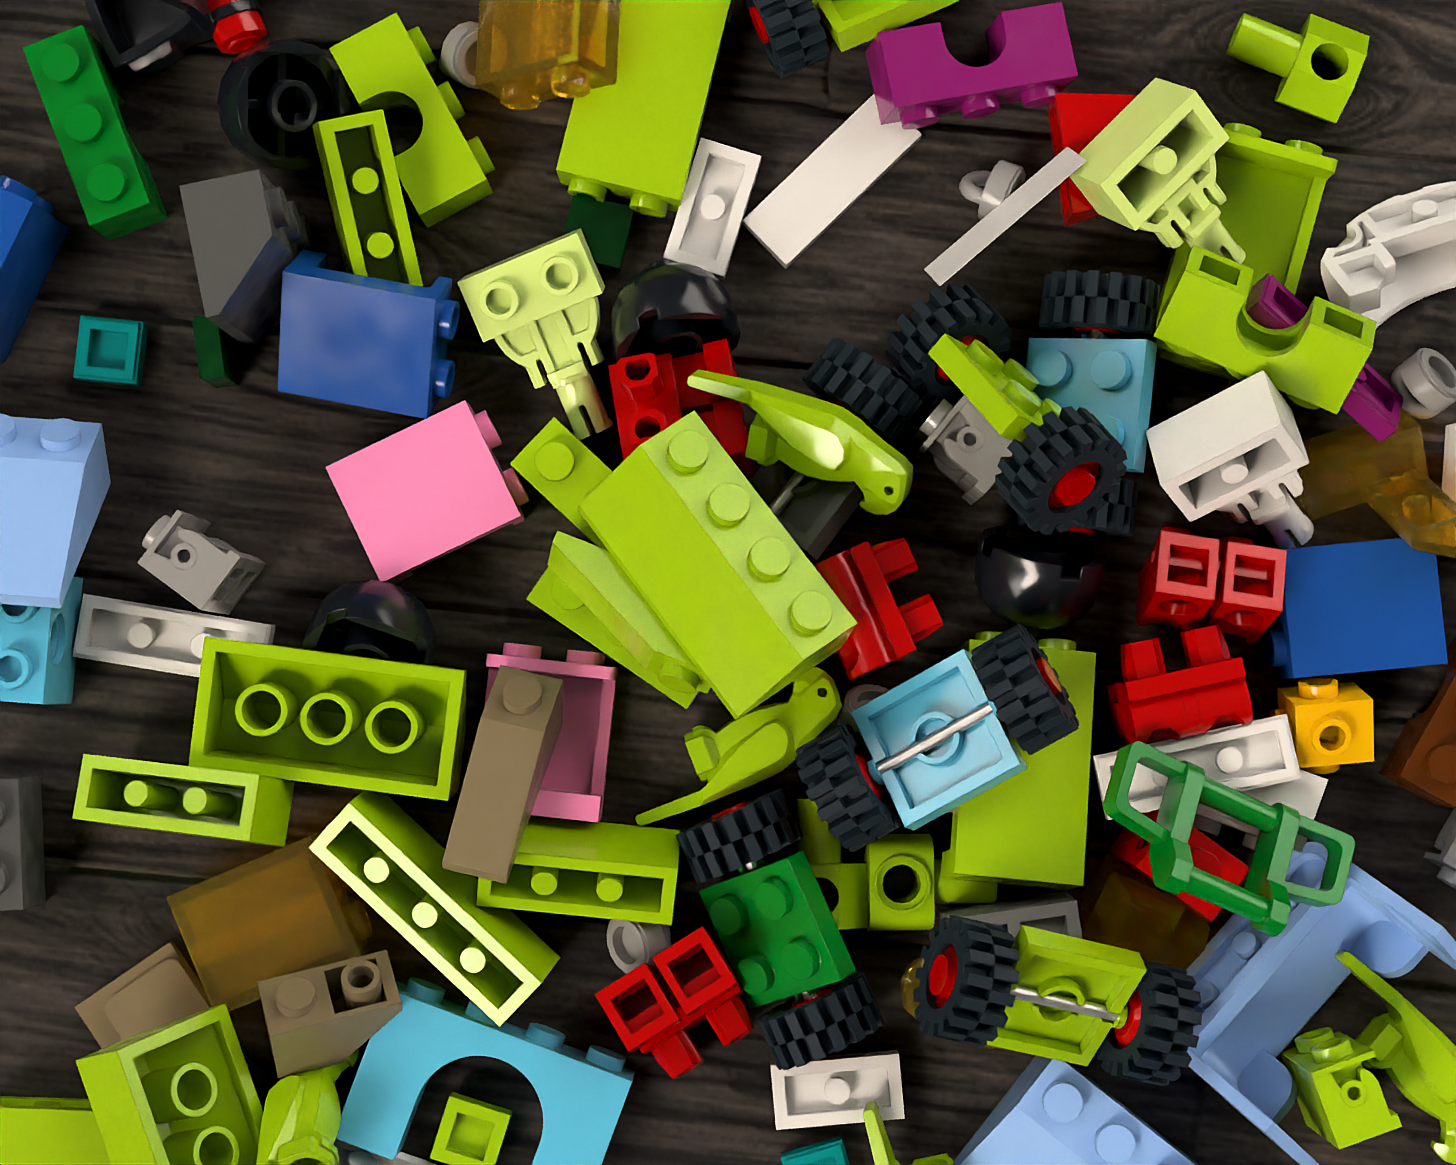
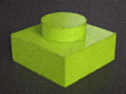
[430,1092,513,1165]

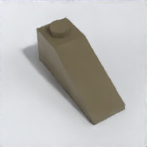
[442,665,563,884]

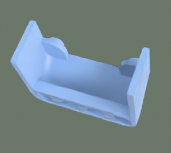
[1185,842,1456,1165]

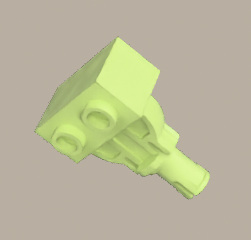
[1069,77,1245,264]
[457,228,613,440]

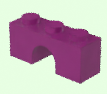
[865,2,1078,129]

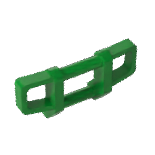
[1103,741,1355,937]

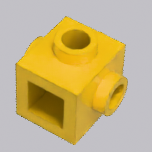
[1269,676,1374,774]

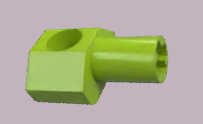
[1226,13,1370,124]
[796,799,868,930]
[864,833,998,931]

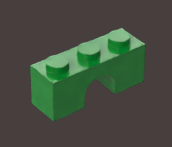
[22,25,168,241]

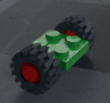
[676,788,885,1070]

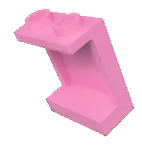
[326,400,529,584]
[485,643,618,822]

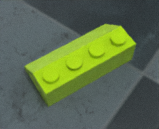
[578,411,857,720]
[188,636,466,801]
[75,1003,263,1165]

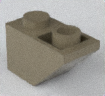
[257,950,402,1079]

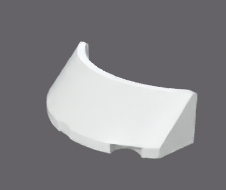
[1321,181,1456,330]

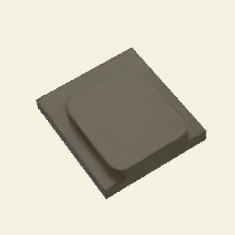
[74,941,216,1048]

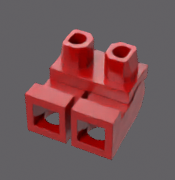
[608,338,755,476]
[1136,526,1287,644]
[813,538,943,682]
[1102,624,1253,748]
[594,926,755,1079]

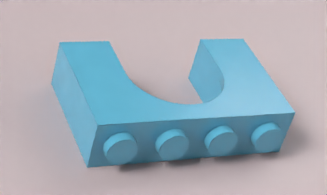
[336,977,635,1165]

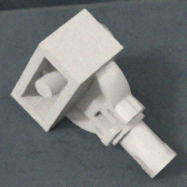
[1145,370,1314,549]

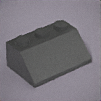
[179,169,314,348]

